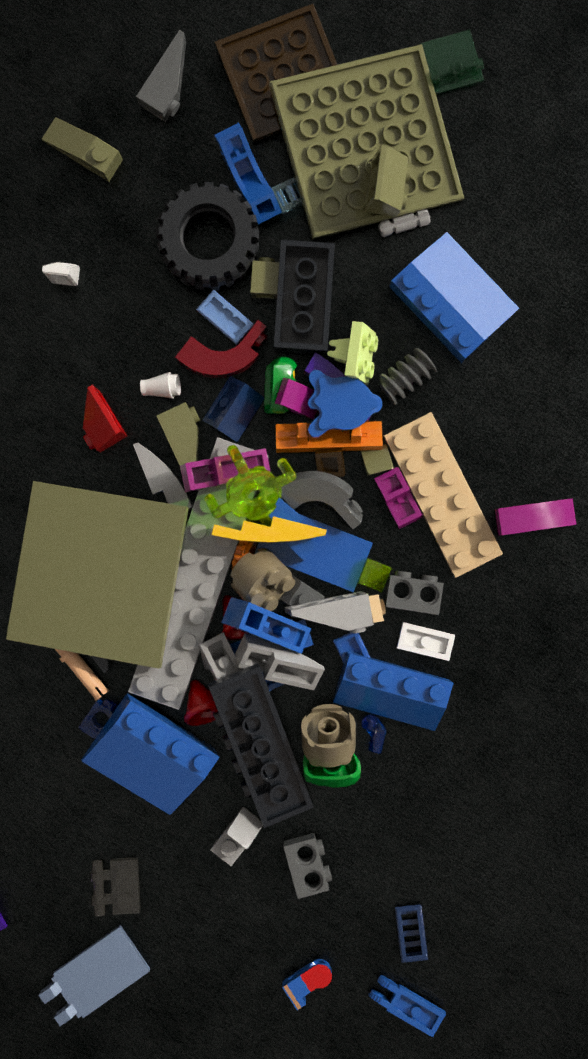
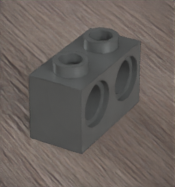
[384,570,444,615]
[283,833,333,899]

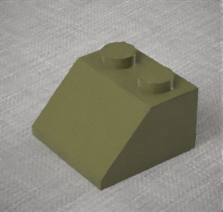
[365,144,411,217]

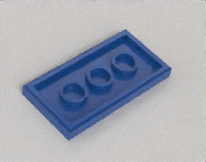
[255,514,373,592]

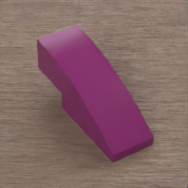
[180,448,271,493]
[495,498,576,536]

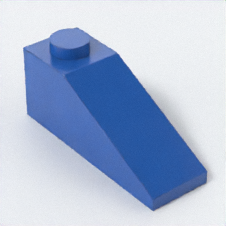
[221,597,311,654]

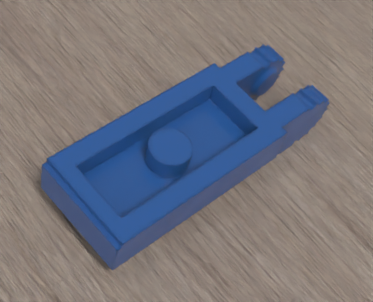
[369,975,446,1037]

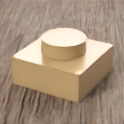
[369,594,386,623]

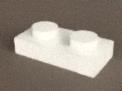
[396,622,455,661]

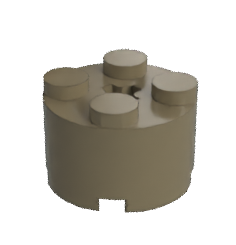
[230,548,295,611]
[301,704,356,767]

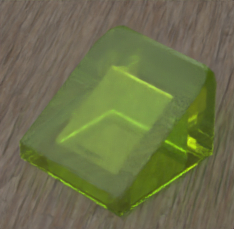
[357,558,391,592]

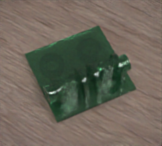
[419,30,484,94]

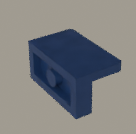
[202,376,264,442]

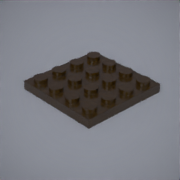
[215,4,337,143]

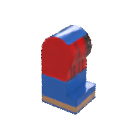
[282,959,332,1010]

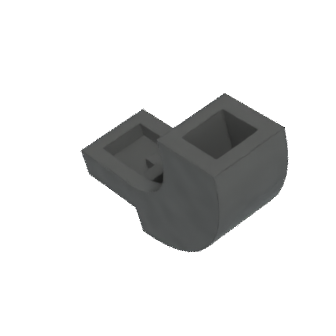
[276,471,363,529]

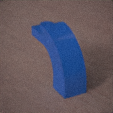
[215,123,282,224]

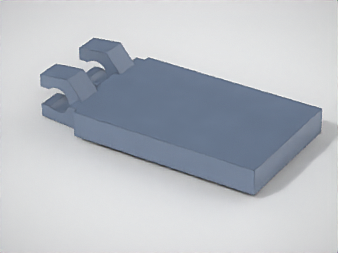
[39,925,150,1026]

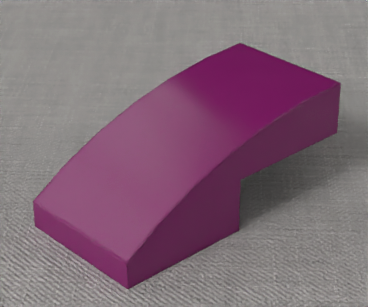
[275,378,317,420]
[374,467,423,529]

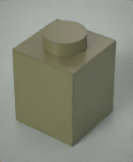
[251,257,279,299]

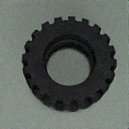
[156,182,259,291]

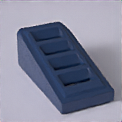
[395,904,428,963]

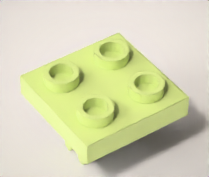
[327,321,378,385]

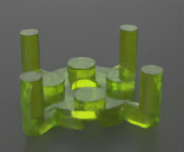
[204,445,296,527]

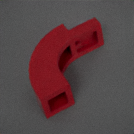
[175,320,268,378]

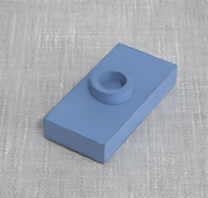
[196,290,254,345]

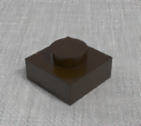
[315,448,345,477]

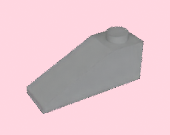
[285,591,374,633]

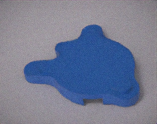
[308,370,382,438]

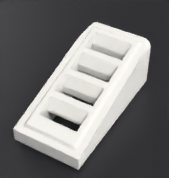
[42,262,80,286]

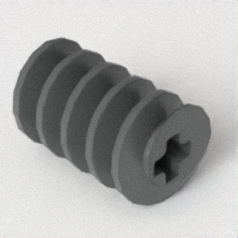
[379,348,438,405]

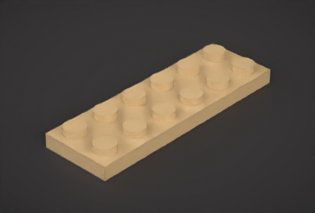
[383,412,503,578]

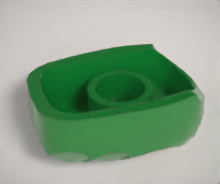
[264,356,297,414]
[303,754,361,788]

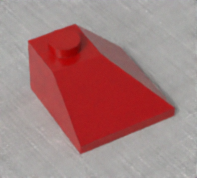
[83,385,127,453]

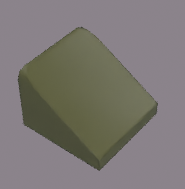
[361,444,394,476]

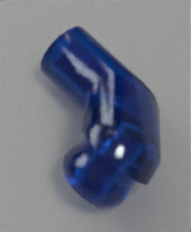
[361,714,386,754]

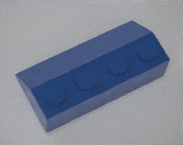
[333,651,453,731]

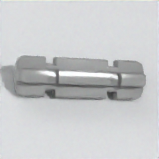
[378,210,430,237]

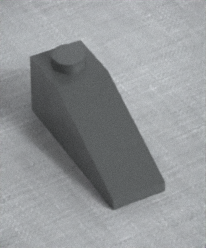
[136,30,186,122]

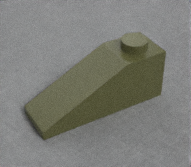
[42,117,123,182]
[157,402,200,466]

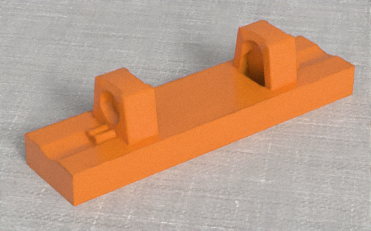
[276,421,383,453]

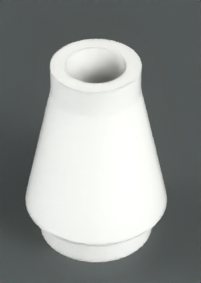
[140,372,181,398]

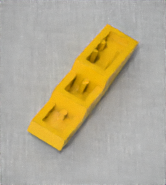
[212,516,327,543]

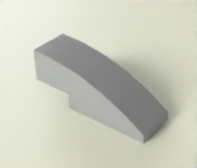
[133,443,193,511]
[235,633,325,690]

